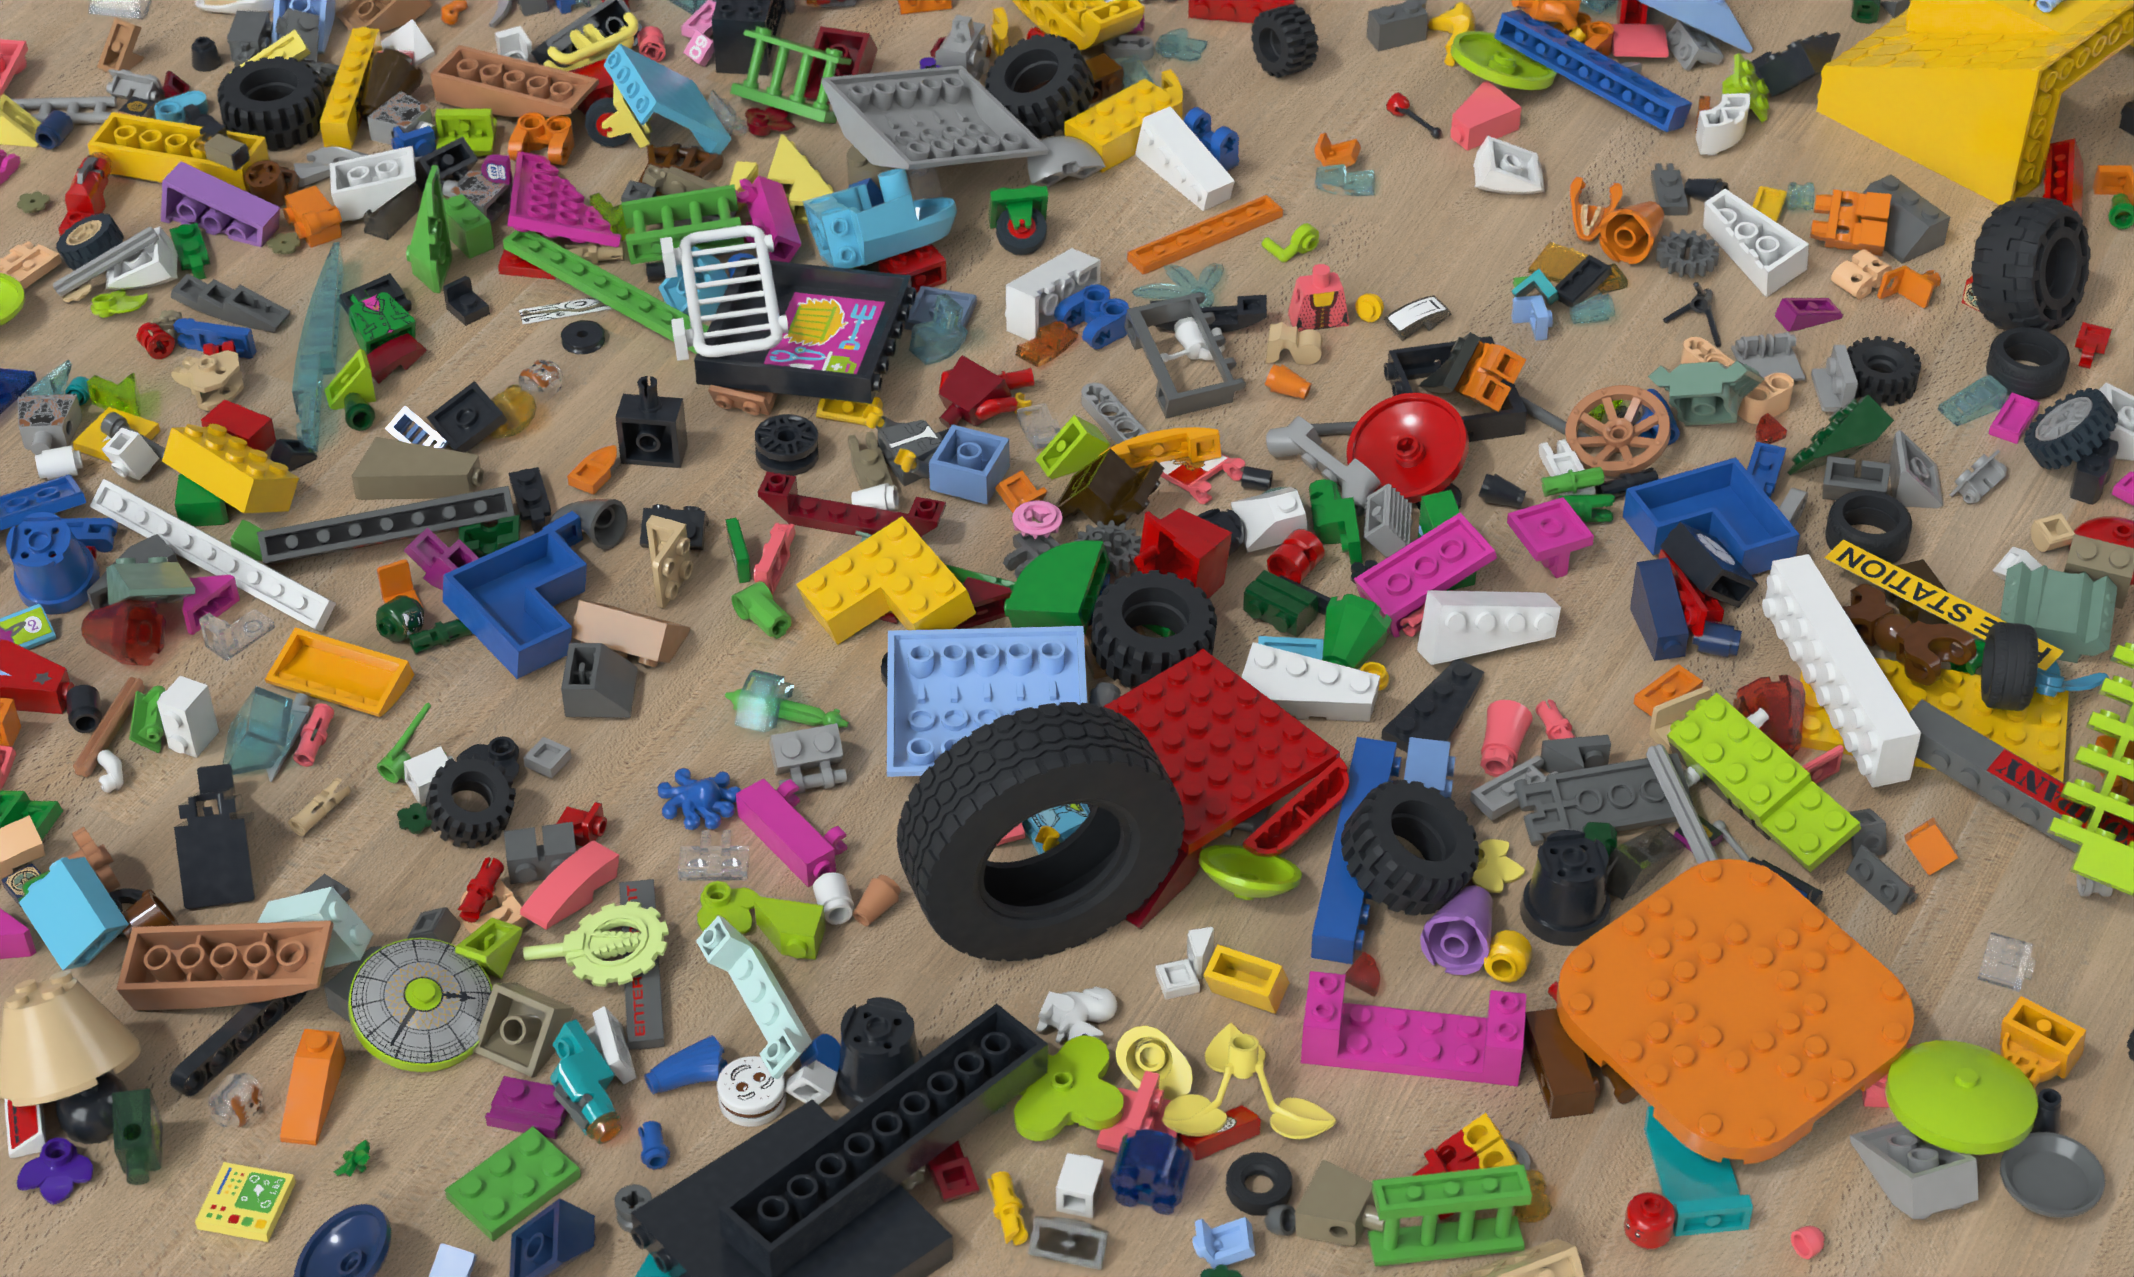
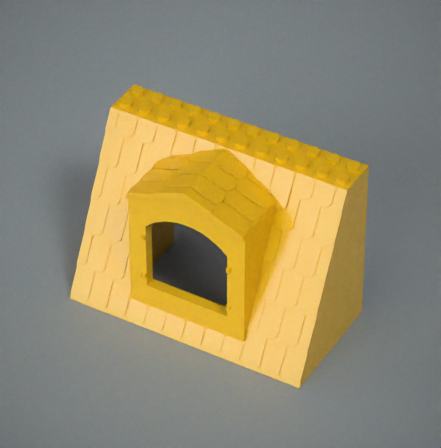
[1816,0,2134,205]

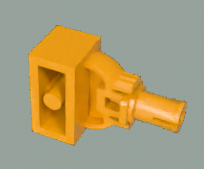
[1999,996,2086,1089]

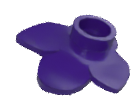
[17,1138,93,1205]

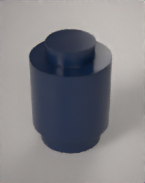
[35,110,74,150]
[1692,621,1742,658]

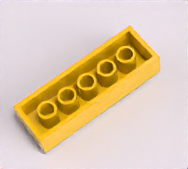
[87,112,269,193]

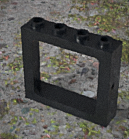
[1384,336,1527,442]

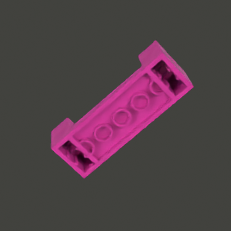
[1301,971,1526,1087]

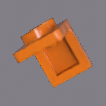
[2092,165,2134,206]

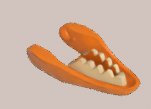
[1570,177,1622,242]

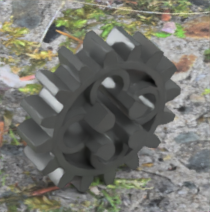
[1656,229,1719,278]
[1074,521,1141,577]

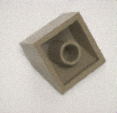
[473,982,575,1077]

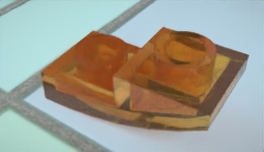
[1015,321,1079,367]

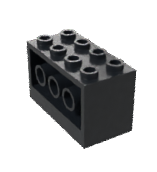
[711,0,786,76]

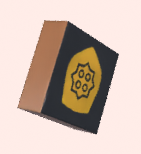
[118,96,156,118]

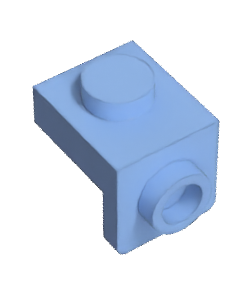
[1512,295,1553,341]
[1193,1217,1256,1269]

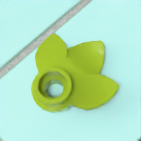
[90,289,148,318]
[697,881,759,934]

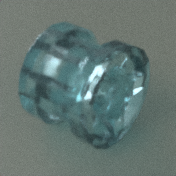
[1787,182,1815,210]

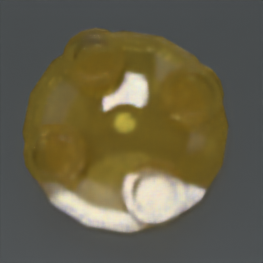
[488,384,537,439]

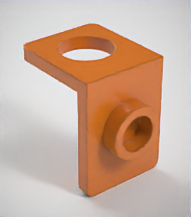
[377,559,423,608]

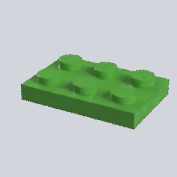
[445,1126,581,1241]

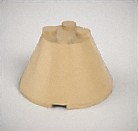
[0,970,141,1107]

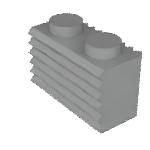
[1363,484,1413,558]

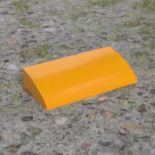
[265,627,415,717]

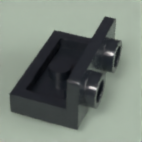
[640,504,709,550]

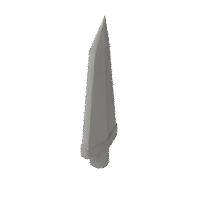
[266,693,313,782]

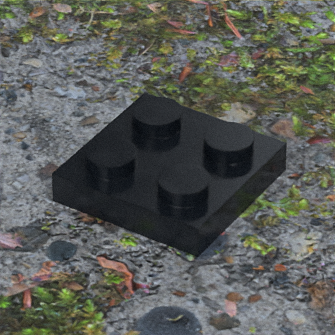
[426,381,508,453]

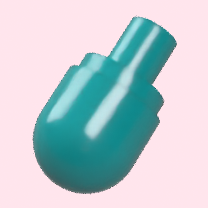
[65,376,93,406]

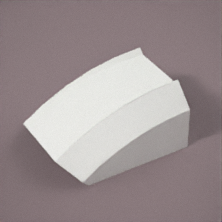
[1473,136,1545,194]
[105,226,178,290]

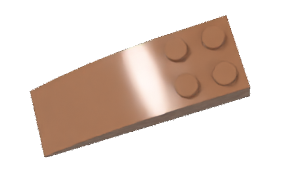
[430,45,599,117]
[116,921,334,1010]

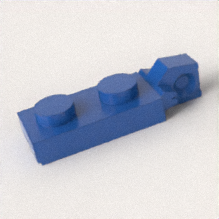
[1747,442,1786,497]

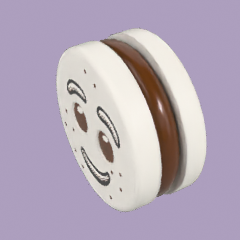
[717,1056,786,1127]

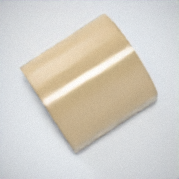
[2031,513,2075,552]

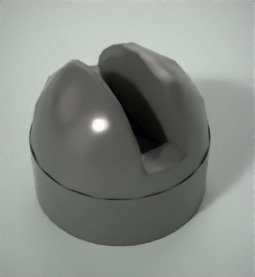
[1264,1205,1296,1236]

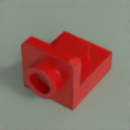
[556,802,607,847]

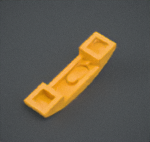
[1099,427,1221,468]

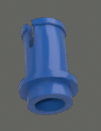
[638,1121,670,1169]

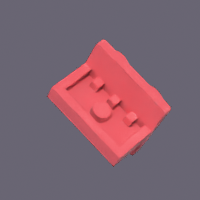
[1097,1071,1178,1164]

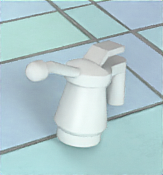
[1160,317,1225,362]

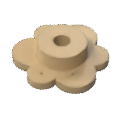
[62,281,92,303]

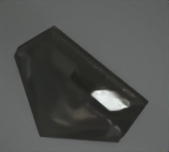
[1028,1216,1109,1270]

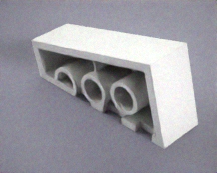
[1135,106,1235,211]
[1704,189,1809,297]
[1005,248,1100,343]
[1417,590,1561,665]
[1241,642,1380,722]

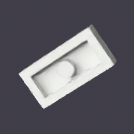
[586,1006,637,1084]

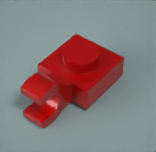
[2075,322,2112,369]

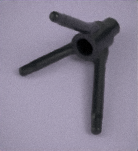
[1663,282,1721,347]

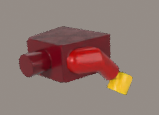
[938,355,1032,429]

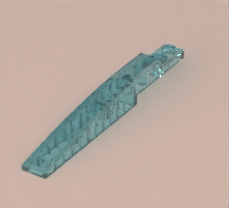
[292,242,344,452]

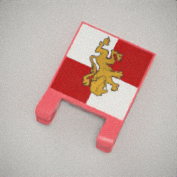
[1145,453,1245,504]

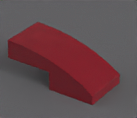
[367,333,427,384]
[926,1141,979,1203]

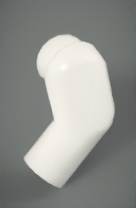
[97,750,124,793]

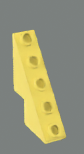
[767,134,834,225]

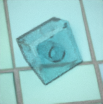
[223,686,295,775]

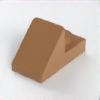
[97,17,145,72]

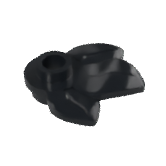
[456,736,520,780]

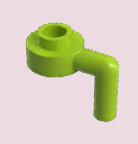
[1261,223,1319,262]

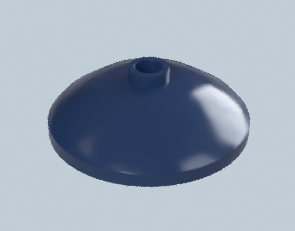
[294,1204,391,1277]

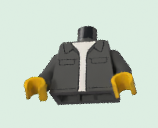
[862,404,949,486]

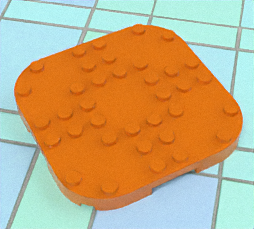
[1557,859,1914,1164]

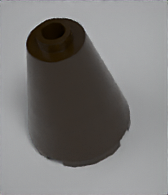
[359,49,423,123]

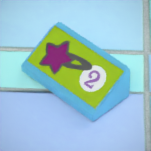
[0,604,57,650]

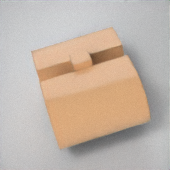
[1831,249,1892,300]

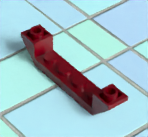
[757,472,946,537]

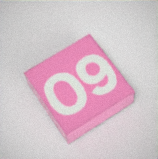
[683,30,714,67]

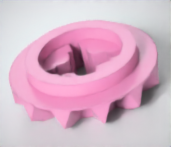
[1012,501,1062,539]

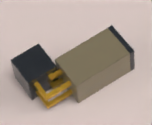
[195,121,250,170]

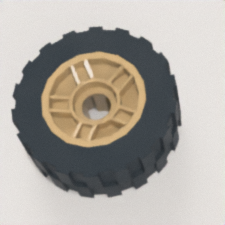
[56,213,124,270]

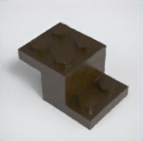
[1055,448,1165,527]

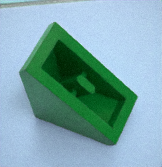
[174,474,229,527]

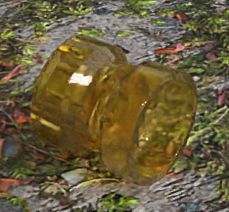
[1513,1170,1552,1223]

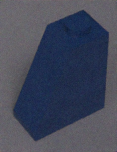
[1630,558,1689,661]

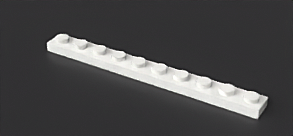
[90,479,336,632]

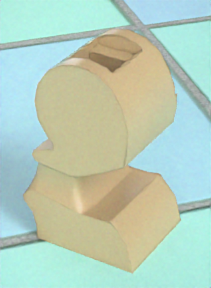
[1266,322,1323,365]

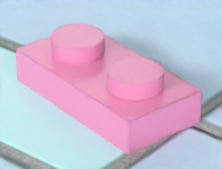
[681,0,716,38]

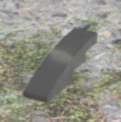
[171,273,290,332]

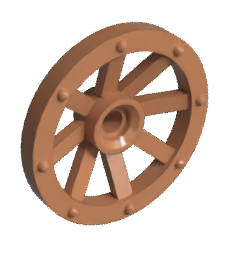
[1565,385,1671,476]

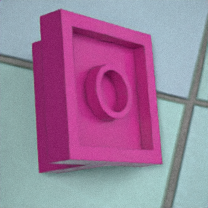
[1507,497,1594,578]

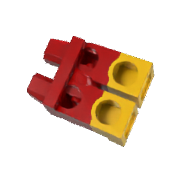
[1413,1113,1530,1221]

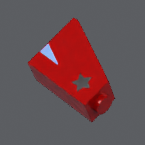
[0,639,74,714]

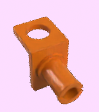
[1877,265,1941,308]

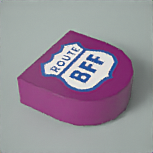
[481,154,513,184]

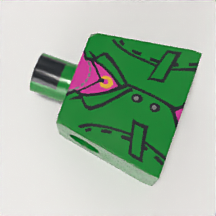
[349,289,416,356]

